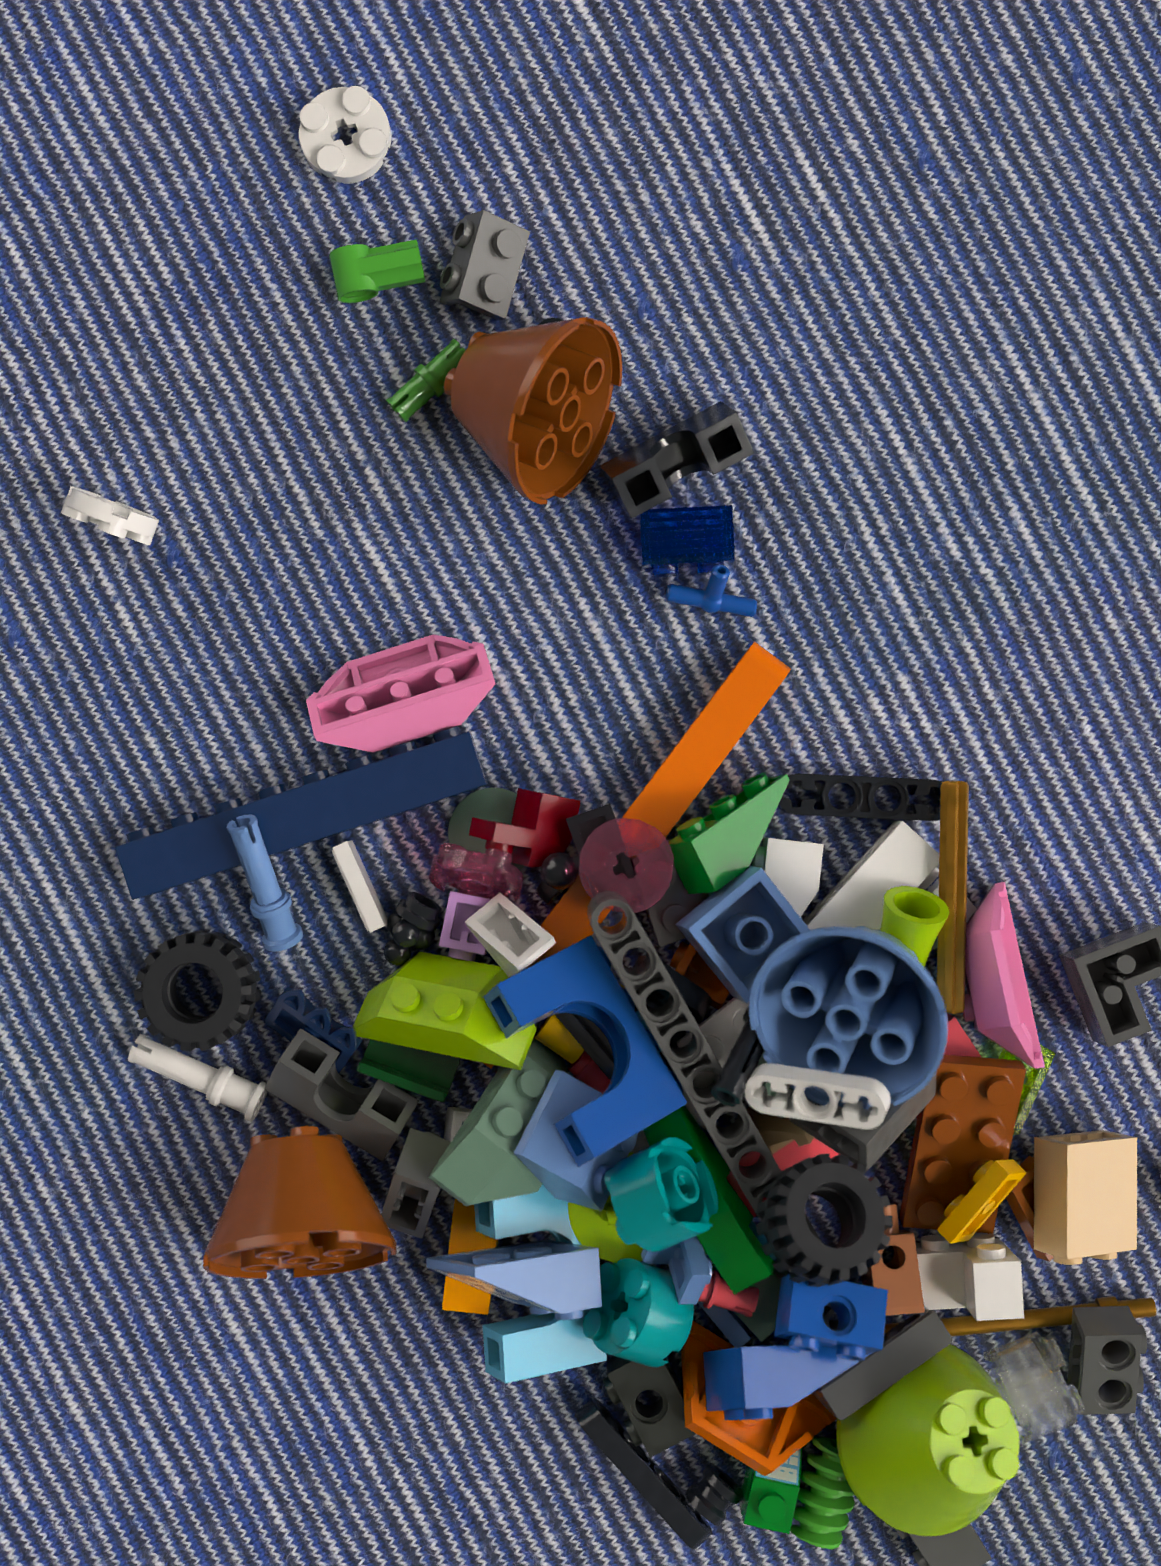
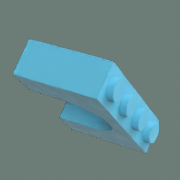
[474,1184,607,1384]

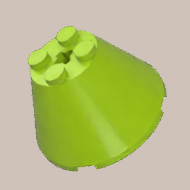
[836,1344,1019,1536]

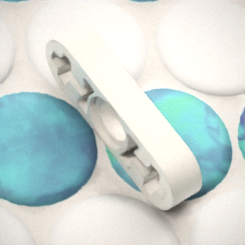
[744,1063,891,1129]

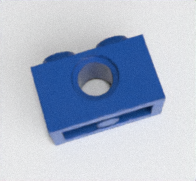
[774,1274,888,1361]

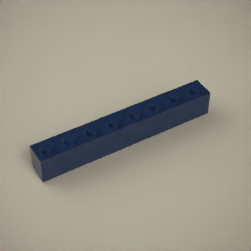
[115,726,488,900]

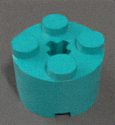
[604,1138,718,1252]
[583,1258,694,1367]

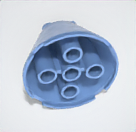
[749,926,948,1110]

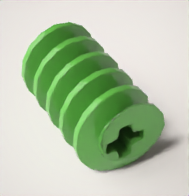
[790,1436,855,1549]

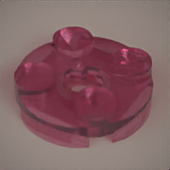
[579,818,674,913]
[429,843,524,901]

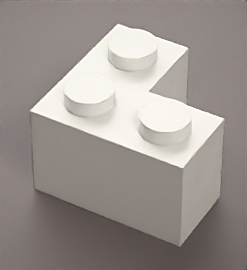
[915,1233,1024,1321]

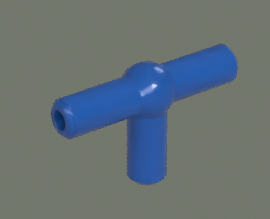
[665,565,757,617]

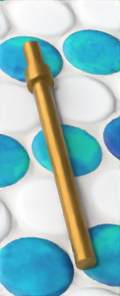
[884,1296,1156,1337]

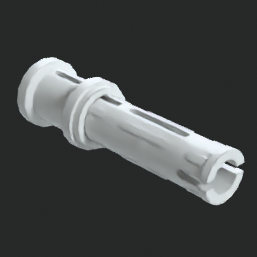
[128,1034,268,1122]

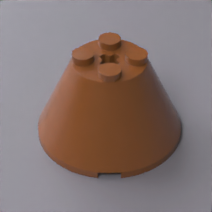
[444,317,622,504]
[203,1126,397,1279]

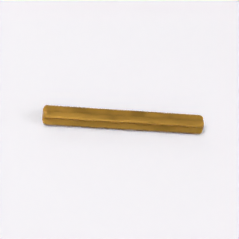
[937,781,969,1014]

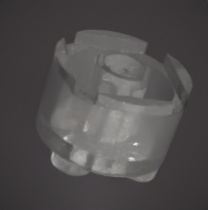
[983,1332,1085,1444]

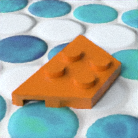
[681,1321,837,1476]

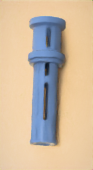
[227,814,303,952]

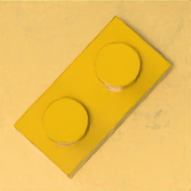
[937,1159,1027,1244]

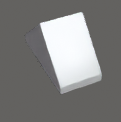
[465,893,556,978]

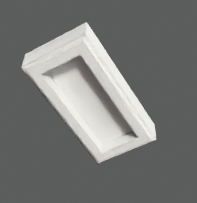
[332,840,388,932]

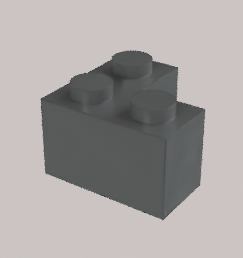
[1059,922,1161,1047]

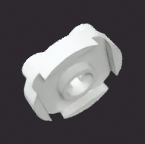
[299,86,392,184]
[61,486,159,545]

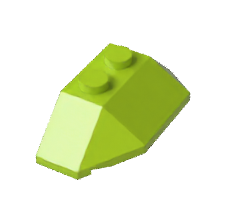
[352,952,537,1070]

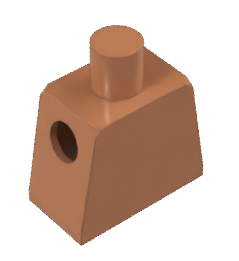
[861,1204,925,1316]

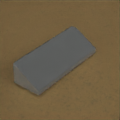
[812,1310,952,1420]

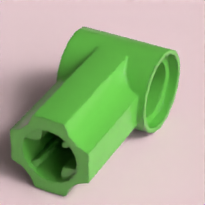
[329,239,425,303]

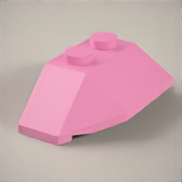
[306,634,496,753]
[963,882,1045,1069]

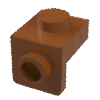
[669,941,729,1010]

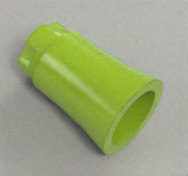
[880,886,949,968]

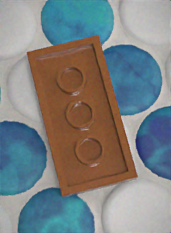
[899,1054,1026,1234]

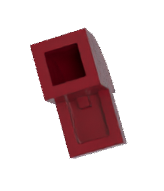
[469,788,581,867]

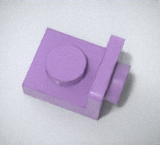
[439,891,491,962]

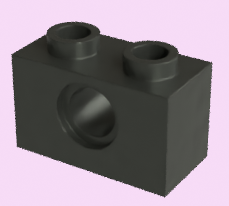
[603,1356,696,1458]

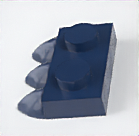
[264,987,362,1074]

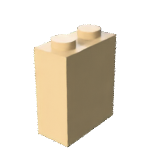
[1034,1130,1137,1265]

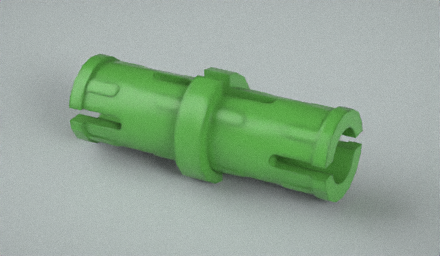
[386,338,466,422]

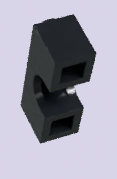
[600,401,754,519]

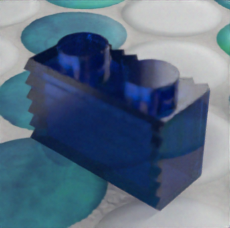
[638,505,735,577]

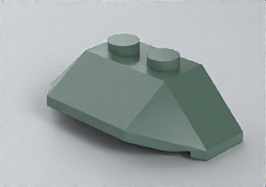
[428,1035,569,1206]

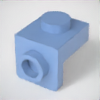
[641,1236,712,1304]

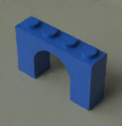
[483,935,687,1167]

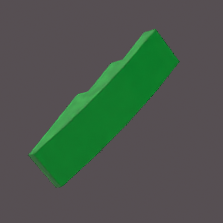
[643,1105,775,1295]

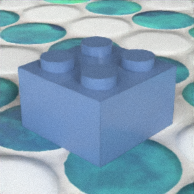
[675,866,810,1004]

